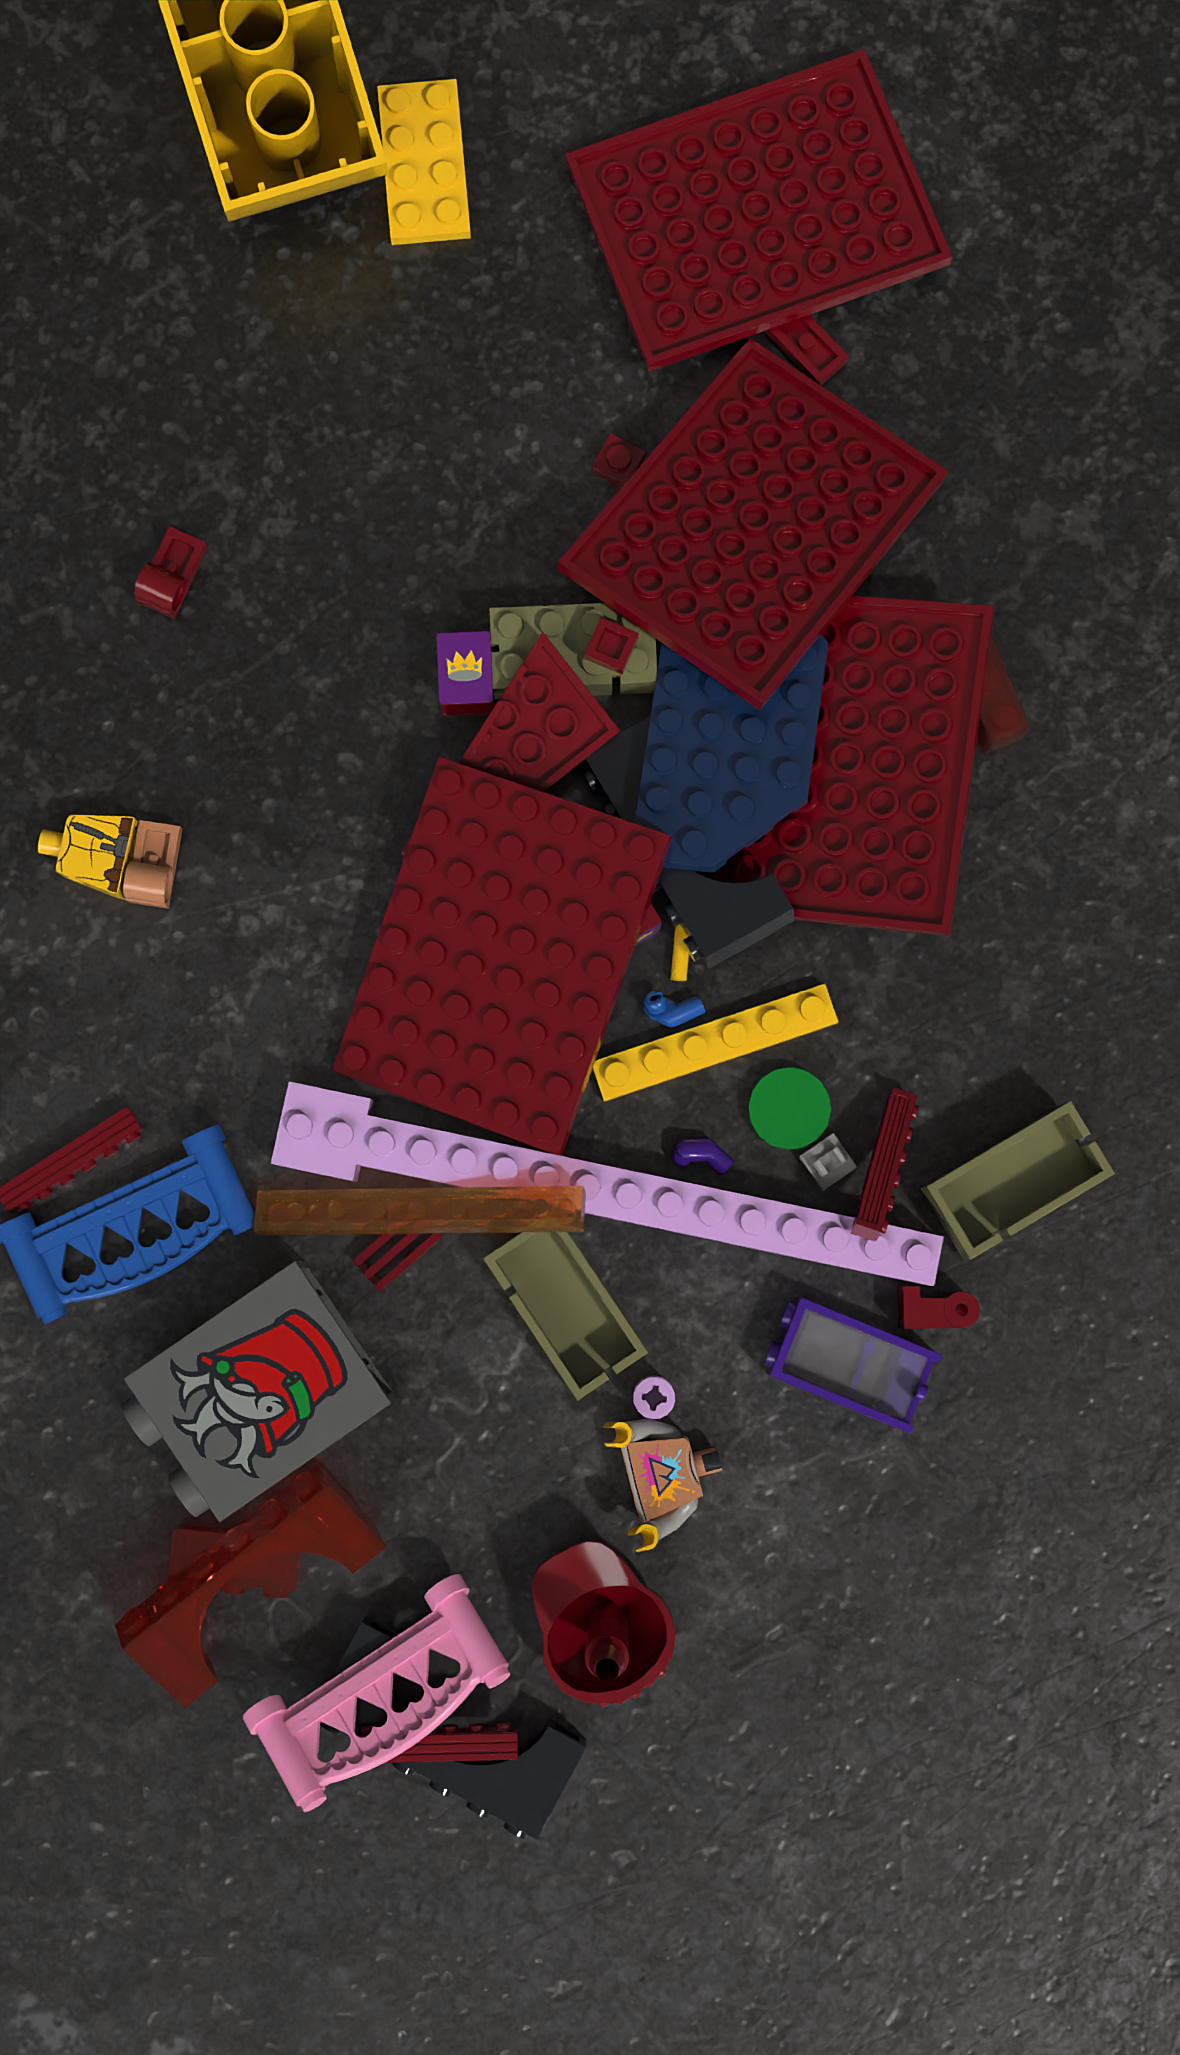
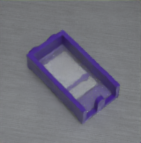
[764,1297,942,1434]

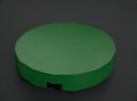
[748,1067,831,1150]

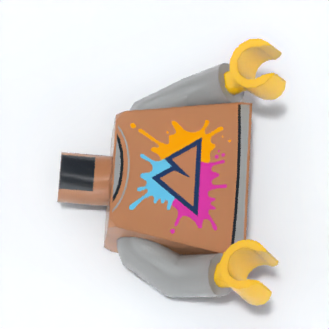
[603,1418,722,1552]

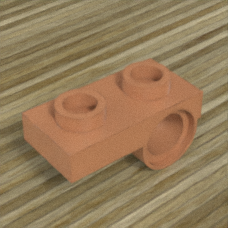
[123,820,183,909]

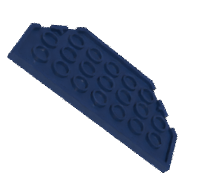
[635,635,828,873]

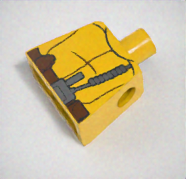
[38,815,139,900]

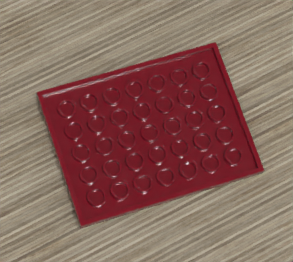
[565,49,952,372]
[557,338,948,710]
[707,596,995,936]
[332,757,673,1156]

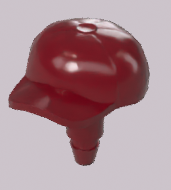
[532,1540,676,1707]

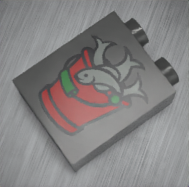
[121,1261,398,1522]

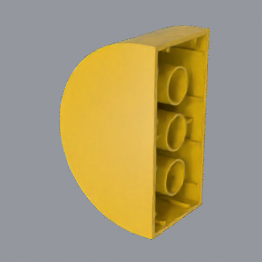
[158,0,388,222]

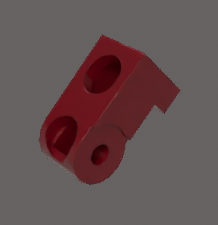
[897,1286,980,1329]

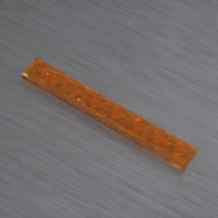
[253,1186,586,1235]

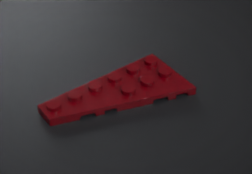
[401,632,621,857]

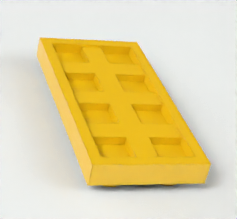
[377,79,471,245]

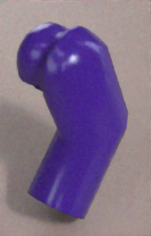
[671,1137,735,1176]

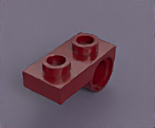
[134,526,208,619]

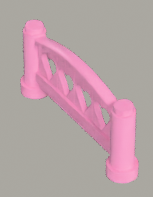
[242,1574,510,1812]

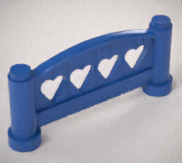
[0,1124,257,1325]

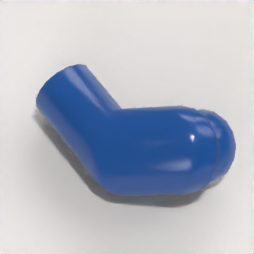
[643,990,706,1027]

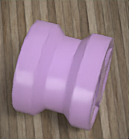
[633,1375,675,1419]

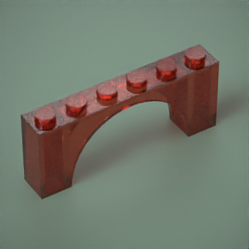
[115,1463,386,1708]

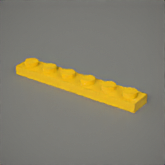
[593,984,839,1102]

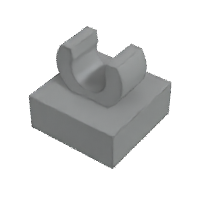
[798,1133,857,1191]

